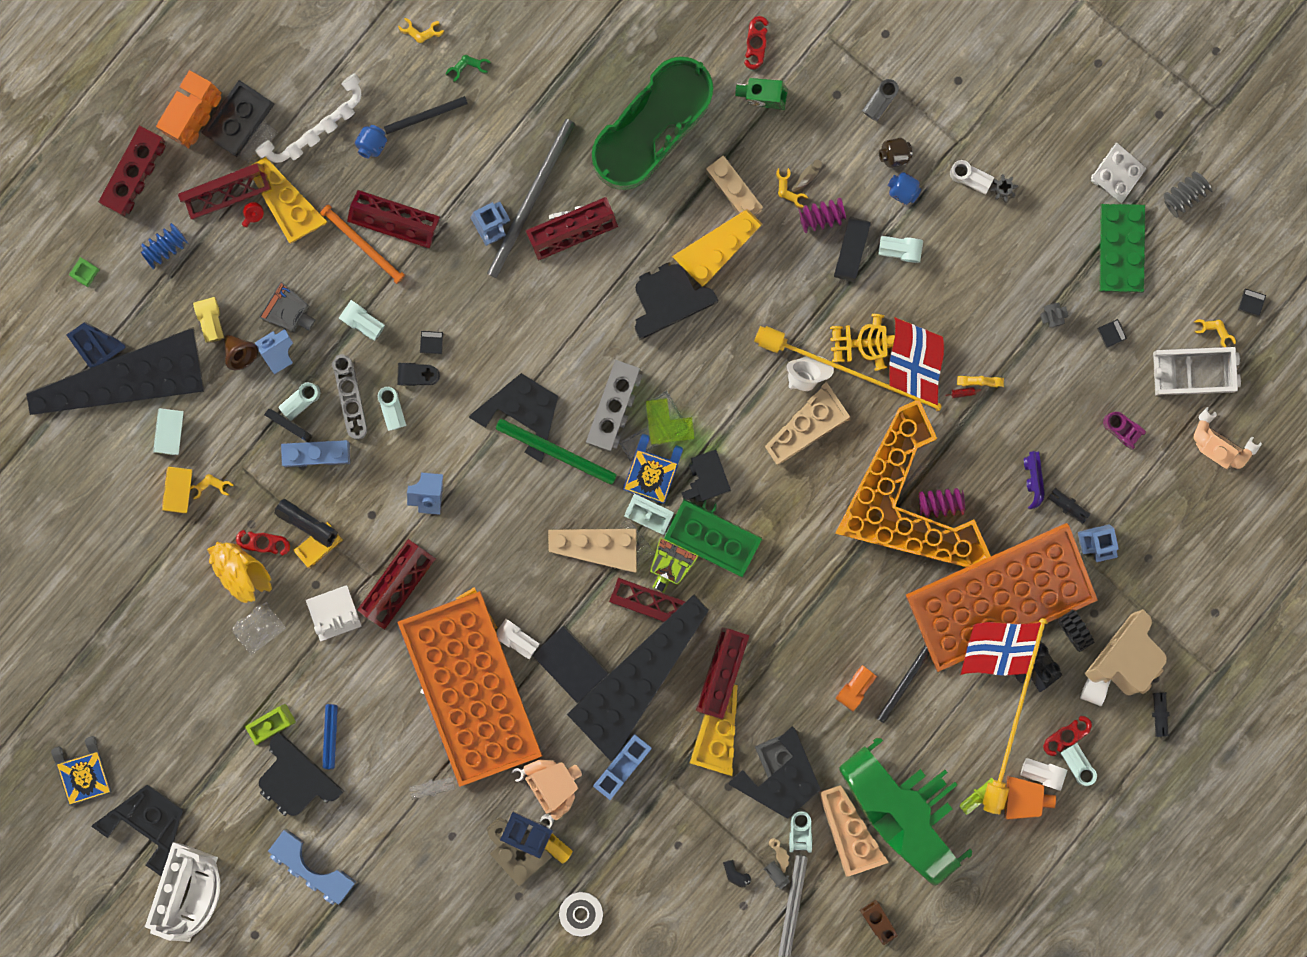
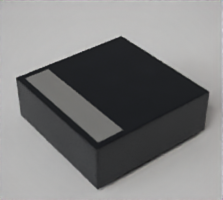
[1238,288,1266,317]
[1097,319,1127,348]
[420,331,443,355]

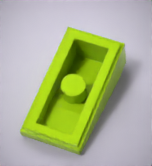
[245,704,296,746]

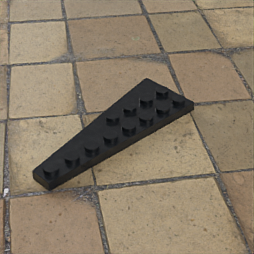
[26,327,204,415]
[567,594,709,761]

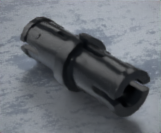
[1047,487,1091,525]
[1152,692,1170,737]

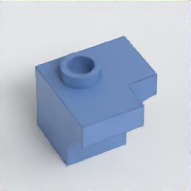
[471,202,510,246]
[255,329,293,374]
[407,472,443,515]
[1078,524,1119,562]

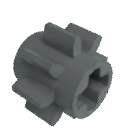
[990,174,1018,202]
[1040,302,1069,328]

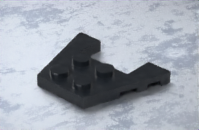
[469,373,558,463]
[728,726,821,819]
[91,784,184,877]

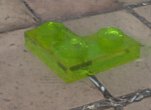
[645,398,695,445]

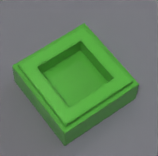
[69,257,100,287]

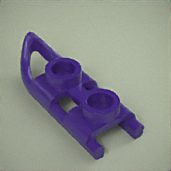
[1024,451,1045,510]

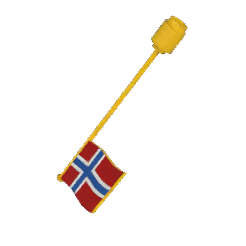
[754,317,944,411]
[960,618,1048,814]

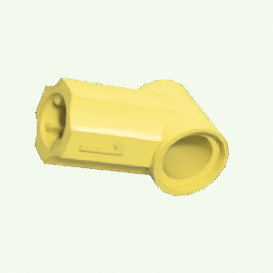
[193,297,225,343]

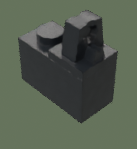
[681,449,731,502]

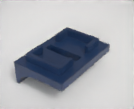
[500,811,553,859]

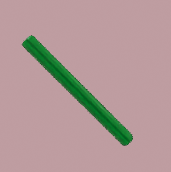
[496,419,617,484]

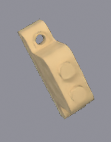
[1085,609,1166,695]

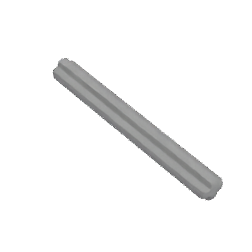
[778,855,808,957]

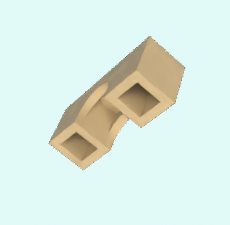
[706,156,763,216]

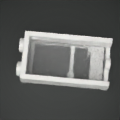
[1153,347,1241,396]

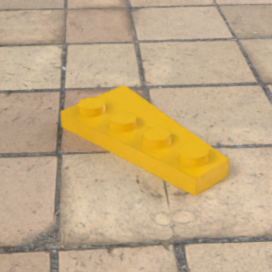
[252,157,328,244]
[672,209,763,287]
[690,685,738,776]

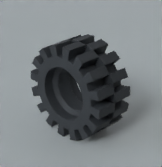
[1058,609,1095,652]

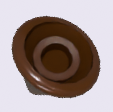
[224,335,258,371]

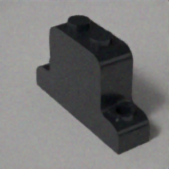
[635,262,719,340]
[259,732,345,816]

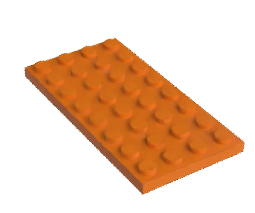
[906,523,1098,672]
[397,591,542,787]

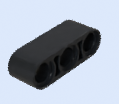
[834,216,871,283]

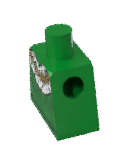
[735,78,788,110]

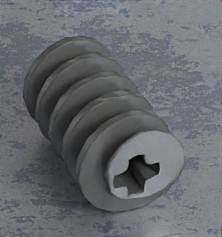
[1164,171,1213,218]

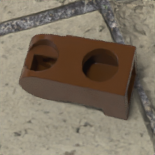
[859,900,898,946]

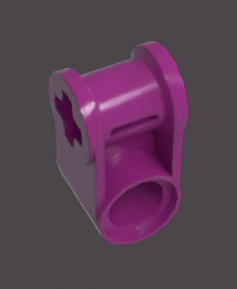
[1103,412,1146,450]

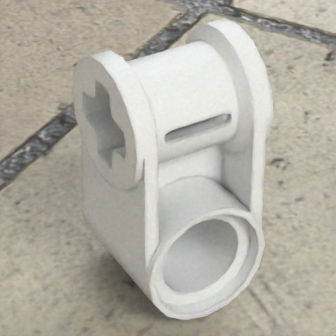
[1080,678,1111,706]

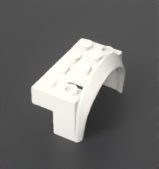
[145,843,220,942]

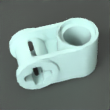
[789,810,812,853]

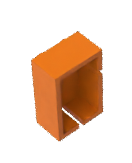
[156,70,222,149]

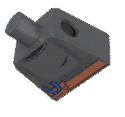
[259,282,316,332]

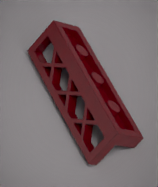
[178,163,272,220]
[347,190,440,249]
[526,197,618,261]
[357,539,436,630]
[609,578,685,622]
[696,627,750,720]

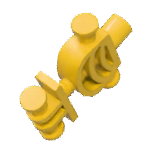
[830,314,895,371]

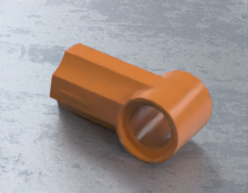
[835,665,877,712]

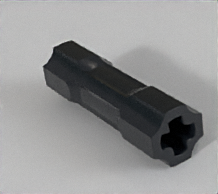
[274,499,338,548]

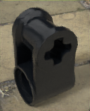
[397,363,440,386]

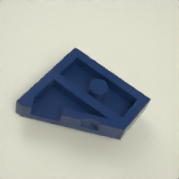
[66,322,127,368]

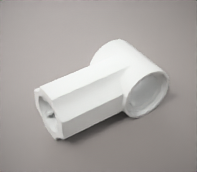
[950,160,994,195]
[496,618,540,659]
[1020,758,1068,791]

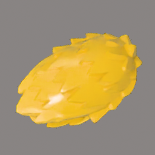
[207,542,272,603]

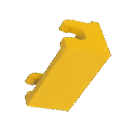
[161,467,192,513]
[294,522,343,568]

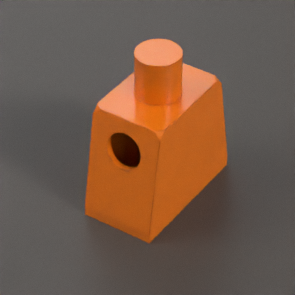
[1004,776,1056,819]

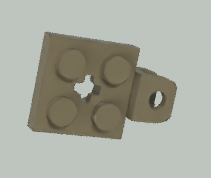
[487,817,552,886]

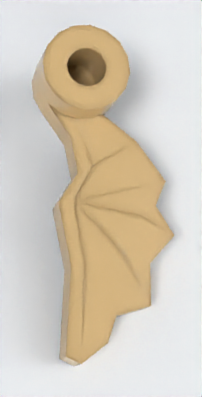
[769,838,790,873]

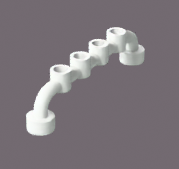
[255,73,361,163]

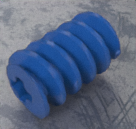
[140,223,189,270]

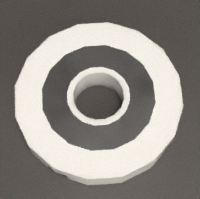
[559,892,603,937]

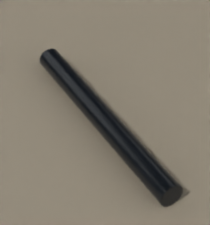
[384,96,468,135]
[877,646,929,723]

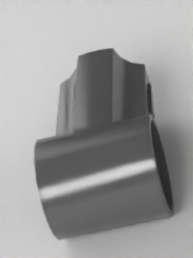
[862,79,899,122]

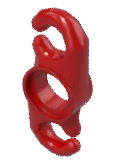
[744,16,769,70]
[236,530,290,556]
[1043,716,1092,756]

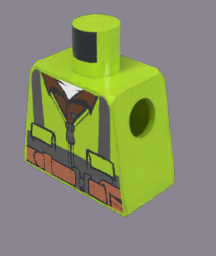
[650,538,698,593]

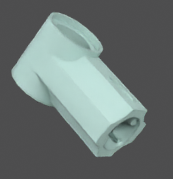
[878,236,923,263]
[339,300,385,341]
[278,382,321,421]
[378,387,407,431]
[1061,743,1097,786]

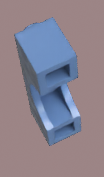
[268,829,356,905]

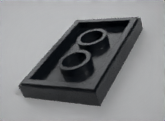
[201,80,275,157]
[264,409,312,442]
[532,625,609,703]

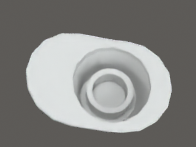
[787,356,834,391]

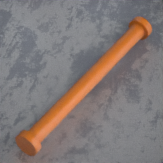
[320,204,405,284]

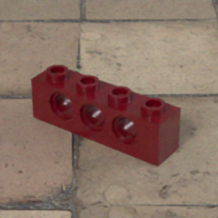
[98,125,166,217]

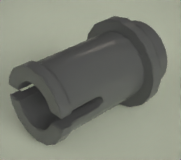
[763,860,790,889]

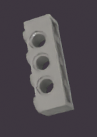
[586,360,643,452]

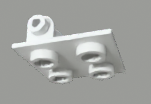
[1091,143,1146,204]
[306,585,362,641]

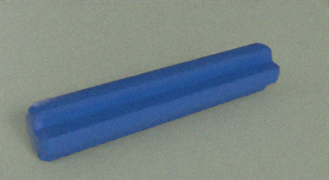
[322,704,338,769]

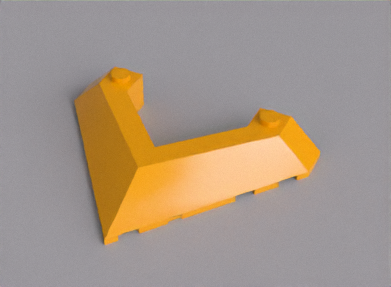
[835,399,991,567]

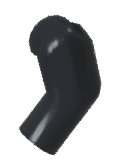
[723,859,751,887]

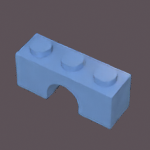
[281,440,350,467]
[593,734,652,800]

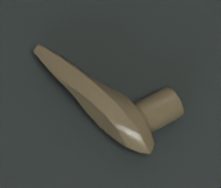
[791,159,822,192]

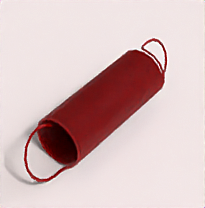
[945,387,981,398]

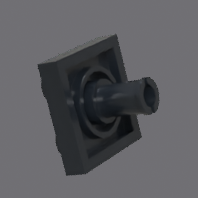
[1015,641,1063,692]

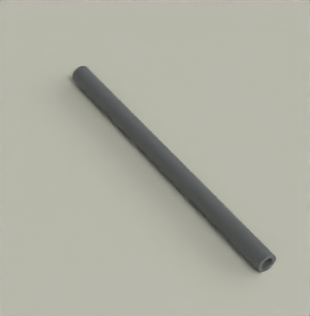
[487,119,575,278]

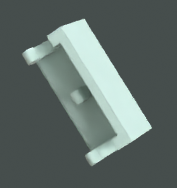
[153,408,184,455]
[624,494,674,535]

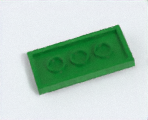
[1099,204,1145,293]
[664,499,762,577]

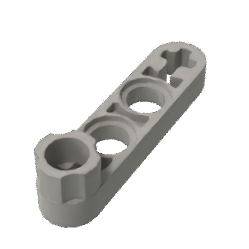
[332,354,367,439]

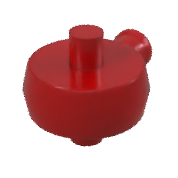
[242,202,264,228]

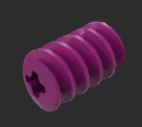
[798,198,846,233]
[919,488,965,518]

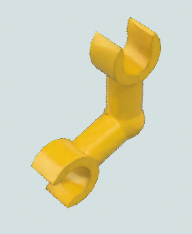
[398,18,445,43]
[776,168,808,209]
[1193,319,1236,348]
[957,376,1004,387]
[190,474,234,499]

